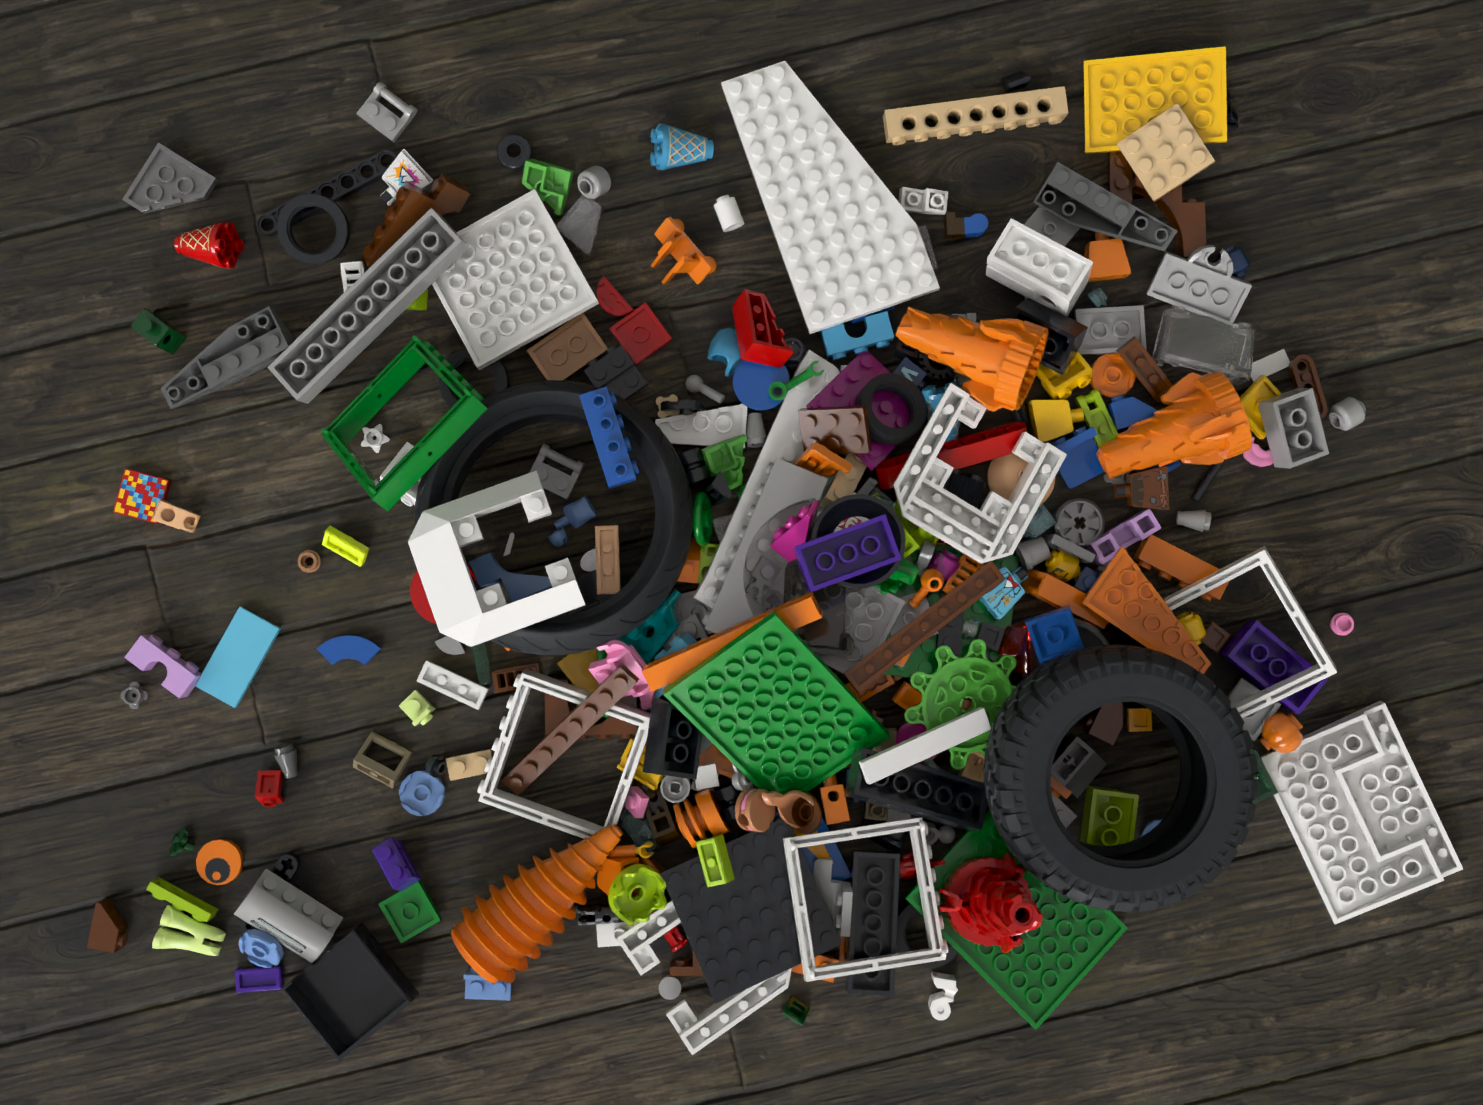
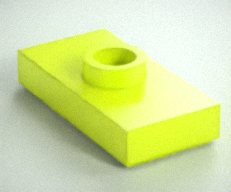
[322,526,369,567]

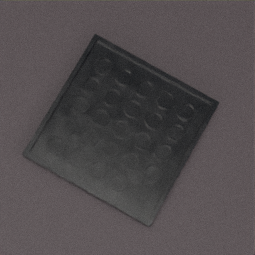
[660,818,842,1003]

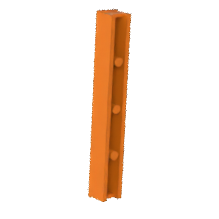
[642,592,823,692]

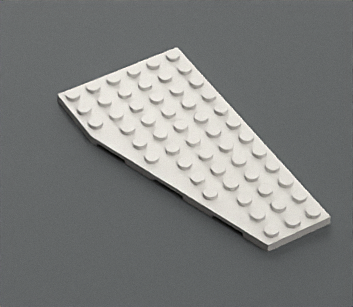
[721,61,940,334]

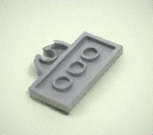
[1146,245,1252,327]

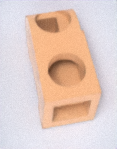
[152,498,201,533]

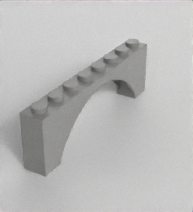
[702,458,828,634]

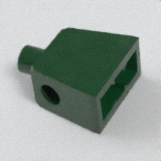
[131,308,187,355]

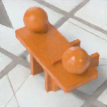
[650,217,717,284]

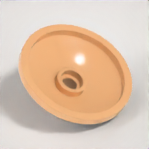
[987,453,1055,505]

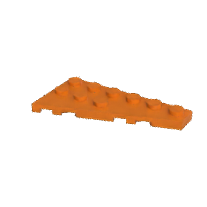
[1081,546,1211,674]

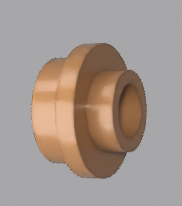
[298,550,321,573]

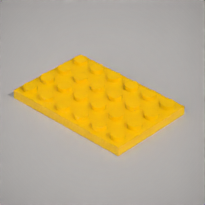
[1084,46,1227,154]

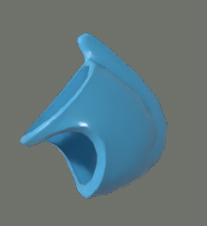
[707,328,742,377]

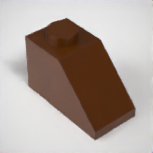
[87,898,128,953]

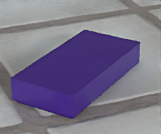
[235,965,284,993]

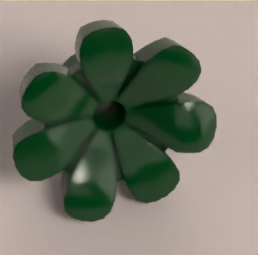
[169,827,195,856]

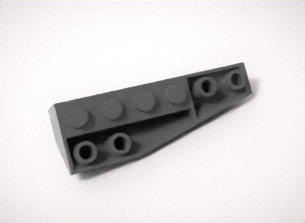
[1033,162,1177,252]
[161,306,295,409]

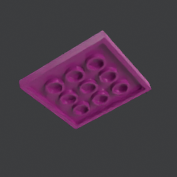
[806,351,909,471]

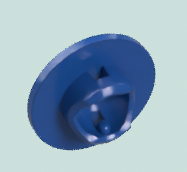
[733,360,789,411]

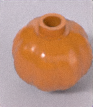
[1259,711,1303,753]

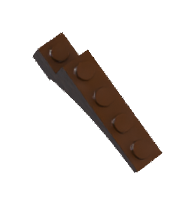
[363,173,470,268]

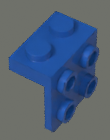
[1053,426,1105,489]

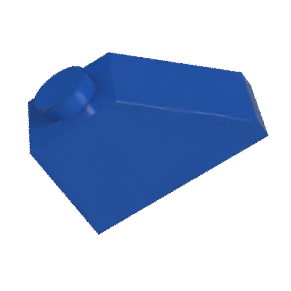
[1106,395,1158,430]

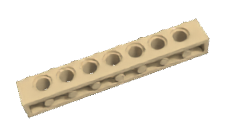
[883,86,1068,145]

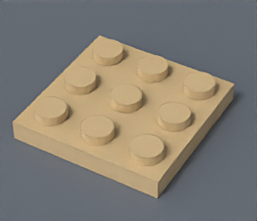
[1117,103,1215,202]

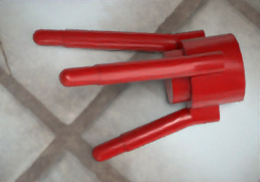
[899,843,945,879]

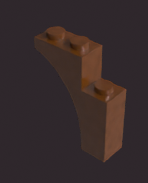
[1132,176,1206,259]

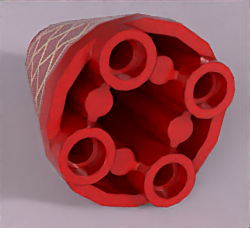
[174,222,244,268]

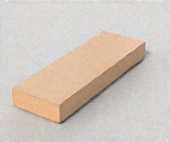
[595,525,621,596]

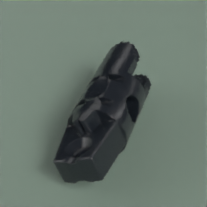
[576,903,624,926]

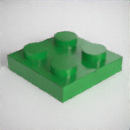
[379,880,442,943]

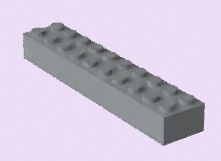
[268,208,469,404]

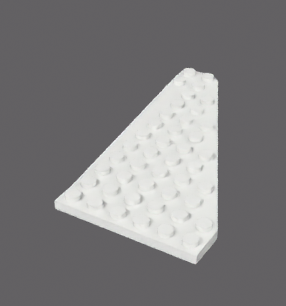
[693,350,840,617]

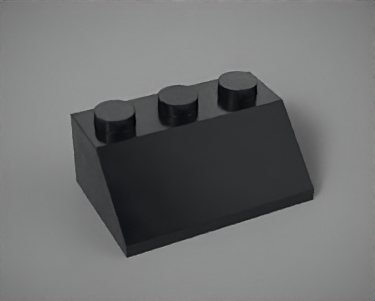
[1012,298,1088,375]

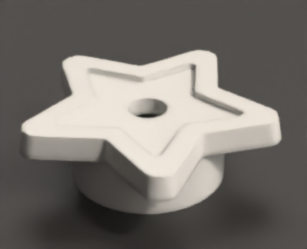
[361,424,390,453]

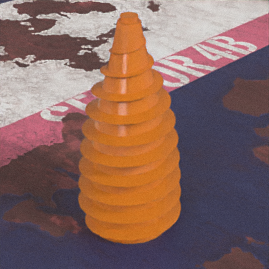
[451,824,623,984]

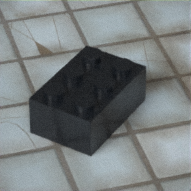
[642,702,703,779]

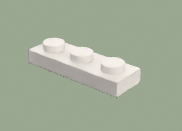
[417,660,489,710]

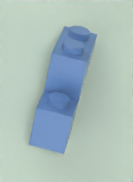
[469,553,552,603]

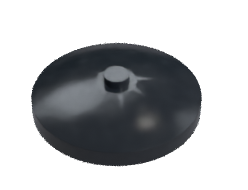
[811,494,906,589]

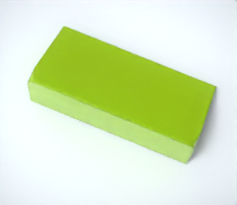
[696,834,734,887]

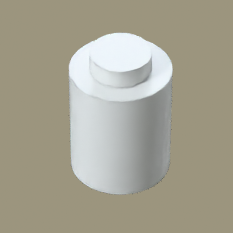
[714,195,744,232]

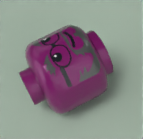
[927,549,960,582]

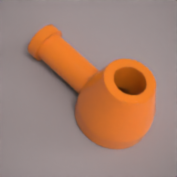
[908,568,944,609]

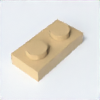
[446,749,493,781]

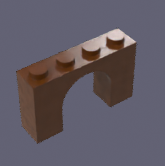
[545,679,638,739]

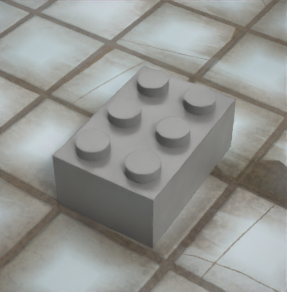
[1258,388,1329,469]

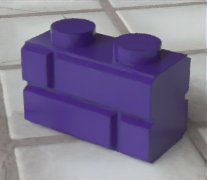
[372,837,421,891]

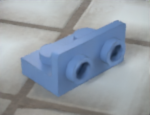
[464,967,512,1001]

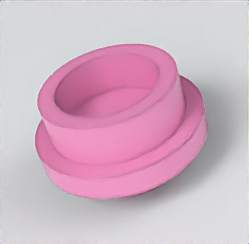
[1330,613,1354,635]

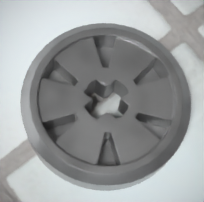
[1053,498,1105,548]

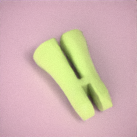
[152,905,226,956]

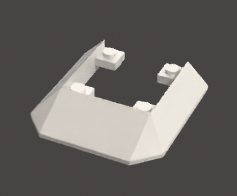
[894,383,1067,563]
[408,470,585,647]
[616,900,792,1055]

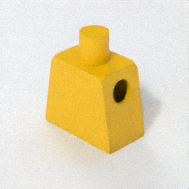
[1027,400,1084,443]

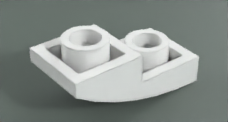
[899,187,948,215]

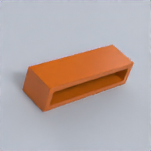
[1133,534,1229,602]

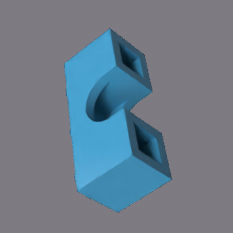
[820,311,894,360]

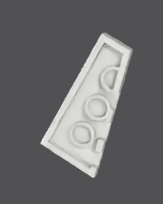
[655,404,747,449]

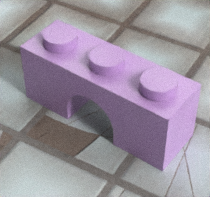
[1086,509,1161,564]
[124,634,202,698]

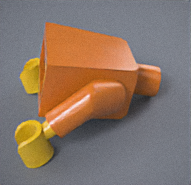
[597,841,654,897]

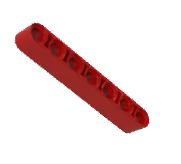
[875,422,1027,489]

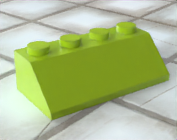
[1080,785,1139,846]

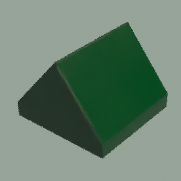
[780,995,810,1026]

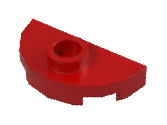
[596,276,634,317]

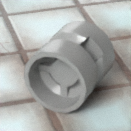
[660,776,691,803]

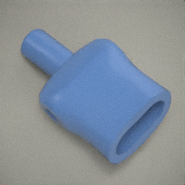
[554,495,597,530]

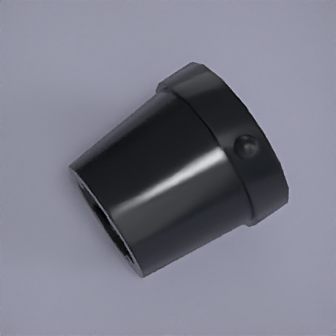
[784,338,806,367]

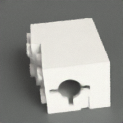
[986,218,1093,316]

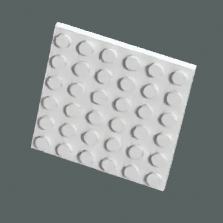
[432,189,599,370]

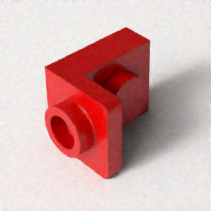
[255,770,284,807]

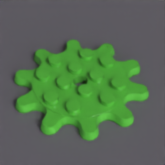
[904,639,1017,770]

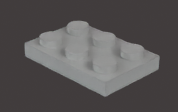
[1074,305,1147,355]

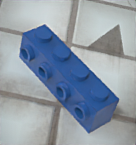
[579,387,639,489]

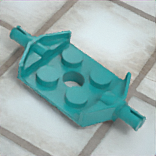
[617,589,682,664]

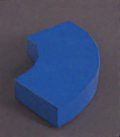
[317,635,382,665]

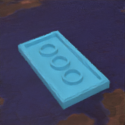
[195,606,281,708]

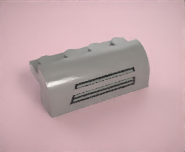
[234,869,343,963]

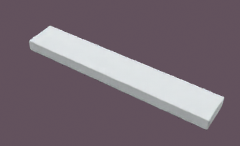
[859,707,991,785]

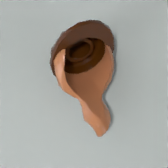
[761,790,822,834]

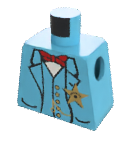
[979,567,1028,621]

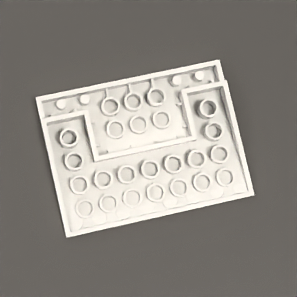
[1256,700,1463,924]

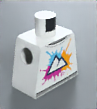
[380,149,434,206]

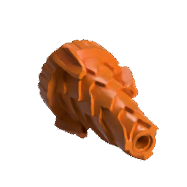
[896,306,1048,412]
[1096,371,1252,479]

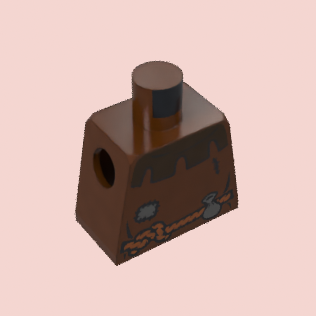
[1114,466,1169,510]

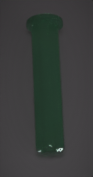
[472,642,493,685]

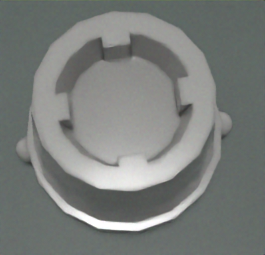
[1015,537,1051,571]

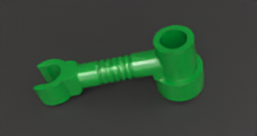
[768,361,824,401]

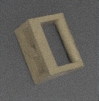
[353,731,412,788]

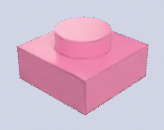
[624,786,649,818]

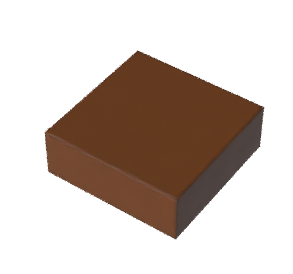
[1200,621,1231,653]

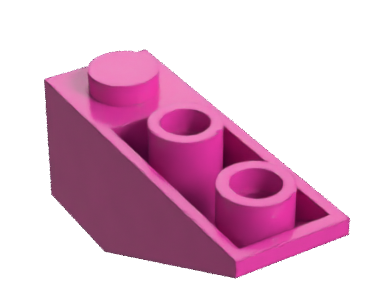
[770,500,818,563]

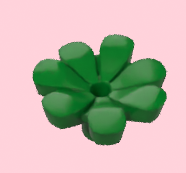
[874,578,903,595]

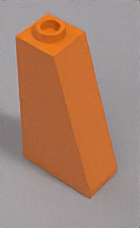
[1020,569,1109,629]

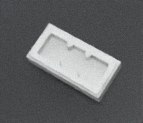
[596,922,638,947]

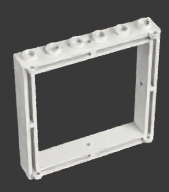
[1163,546,1337,718]
[477,669,650,839]
[783,817,948,982]

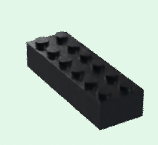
[844,748,987,832]
[845,849,900,996]

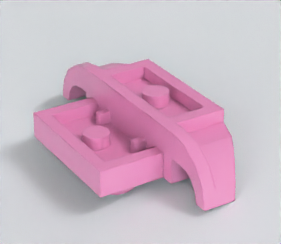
[589,640,655,710]

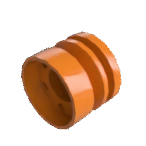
[673,788,729,848]

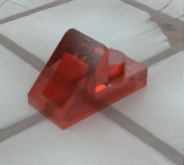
[998,626,1031,674]

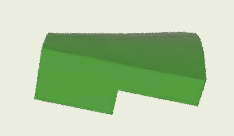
[522,159,574,215]
[701,434,747,490]

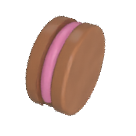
[735,788,775,832]

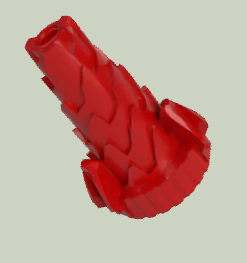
[939,853,1043,953]

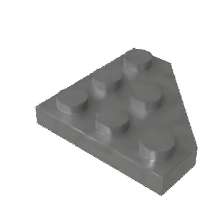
[122,142,219,214]

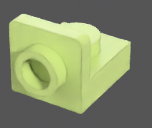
[399,690,435,726]

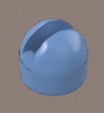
[547,528,567,547]

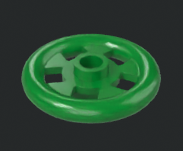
[693,492,713,546]

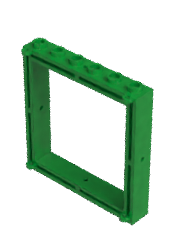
[321,335,488,511]

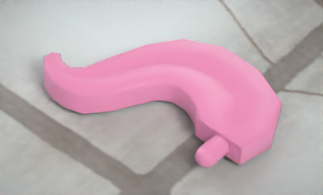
[1243,436,1273,467]

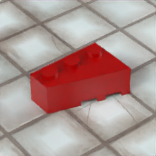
[732,289,794,368]

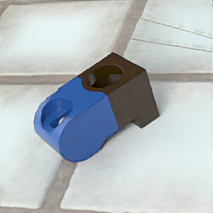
[943,212,988,239]

